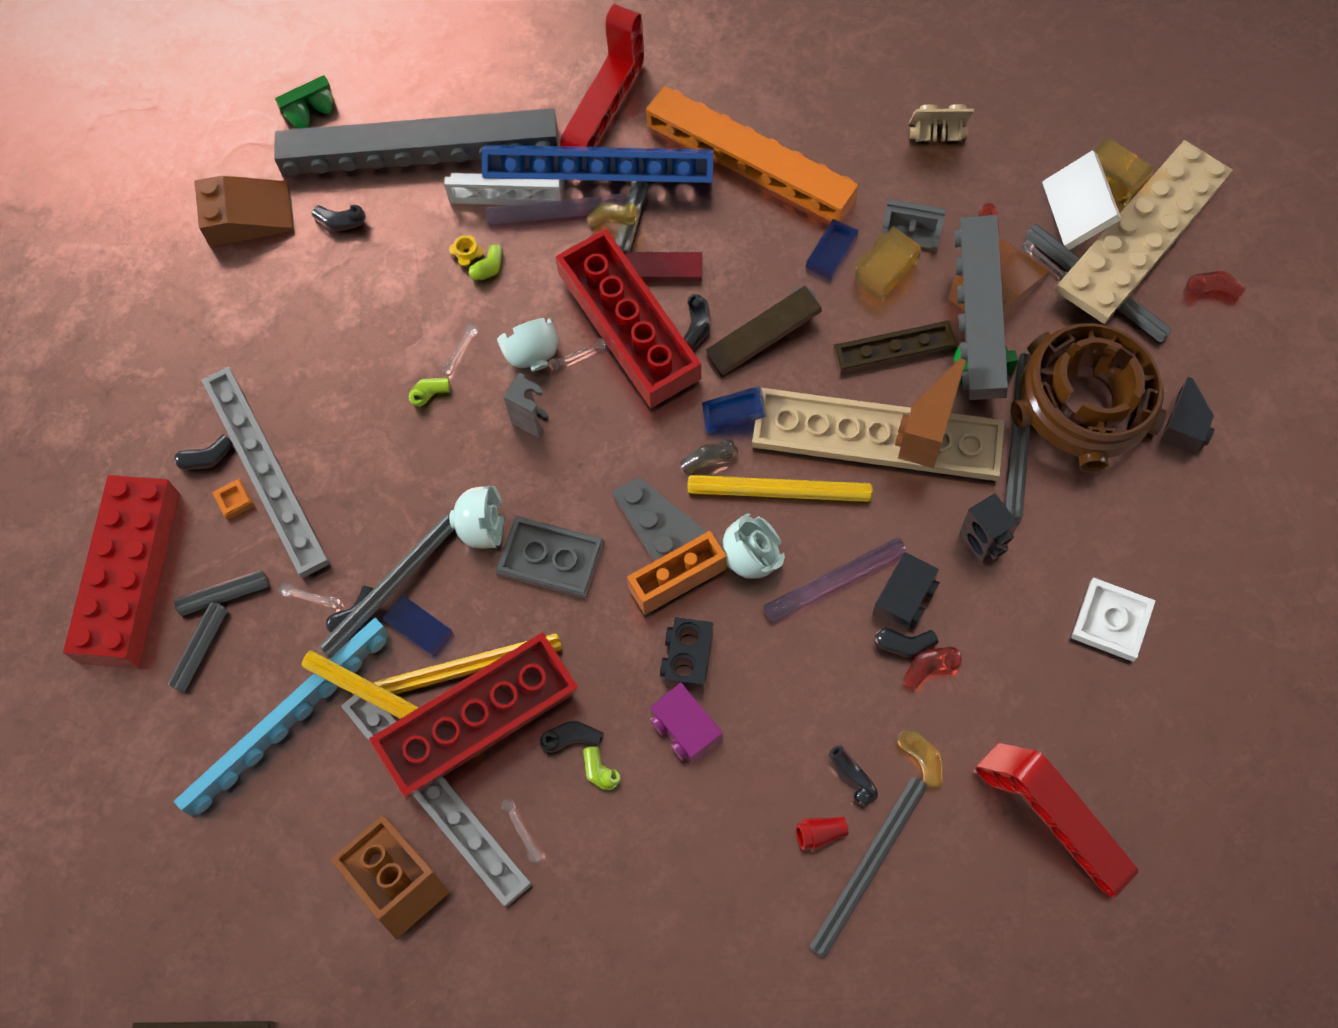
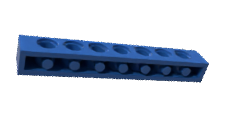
[482,145,713,183]

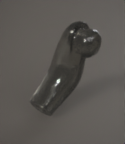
[680,439,738,475]

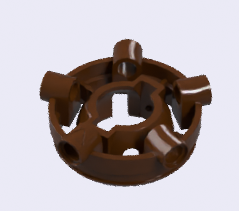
[1011,323,1166,473]

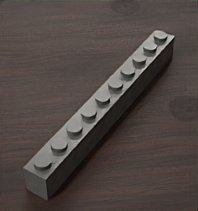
[274,108,559,176]

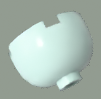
[497,318,558,372]
[449,486,504,549]
[721,514,785,579]

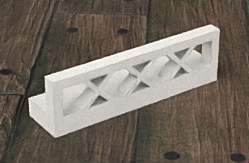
[444,173,564,207]

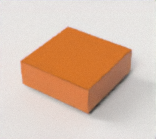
[212,478,255,521]

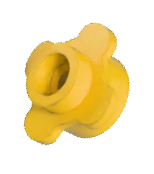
[449,235,484,266]

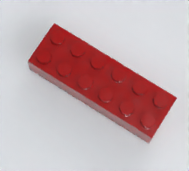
[555,228,702,409]
[63,475,180,669]
[369,632,578,800]

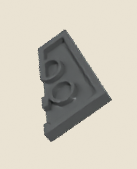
[612,477,707,562]

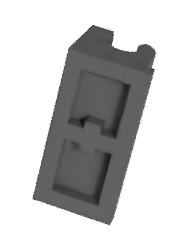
[880,199,946,252]
[504,373,549,438]

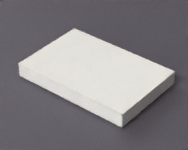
[1042,150,1121,250]

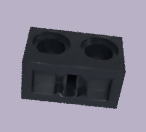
[960,493,1018,562]
[660,617,714,693]

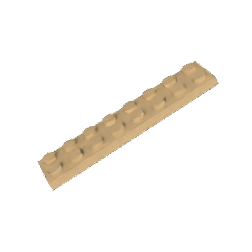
[1055,140,1233,324]
[752,388,1005,481]

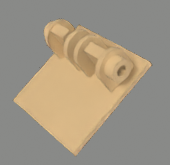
[909,104,974,142]

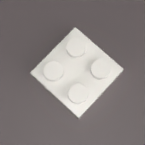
[1071,577,1156,662]

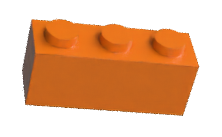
[627,531,727,615]

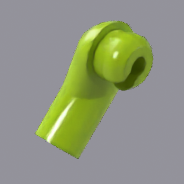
[469,245,503,280]
[409,378,450,406]
[583,747,620,790]

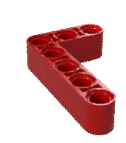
[560,4,644,147]
[975,743,1139,898]

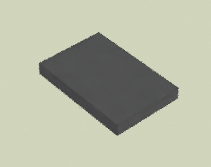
[495,515,605,599]

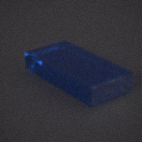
[805,219,859,280]
[702,386,766,433]
[382,594,453,657]

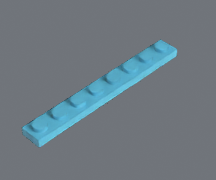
[174,618,390,817]

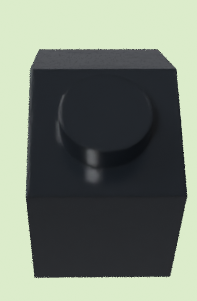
[1160,377,1215,454]

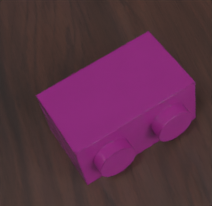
[650,683,723,765]

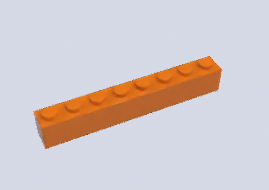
[646,86,859,225]

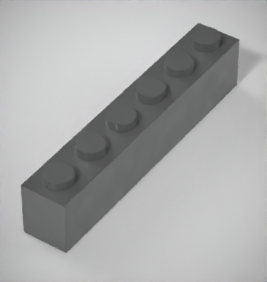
[954,215,1008,400]

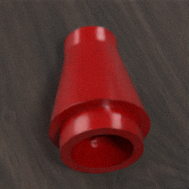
[795,816,849,852]

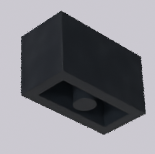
[872,551,940,633]

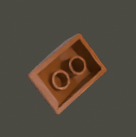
[194,175,294,247]
[948,239,1050,323]
[895,359,966,468]
[330,815,450,940]

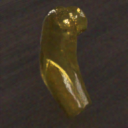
[587,202,639,227]
[898,729,943,787]

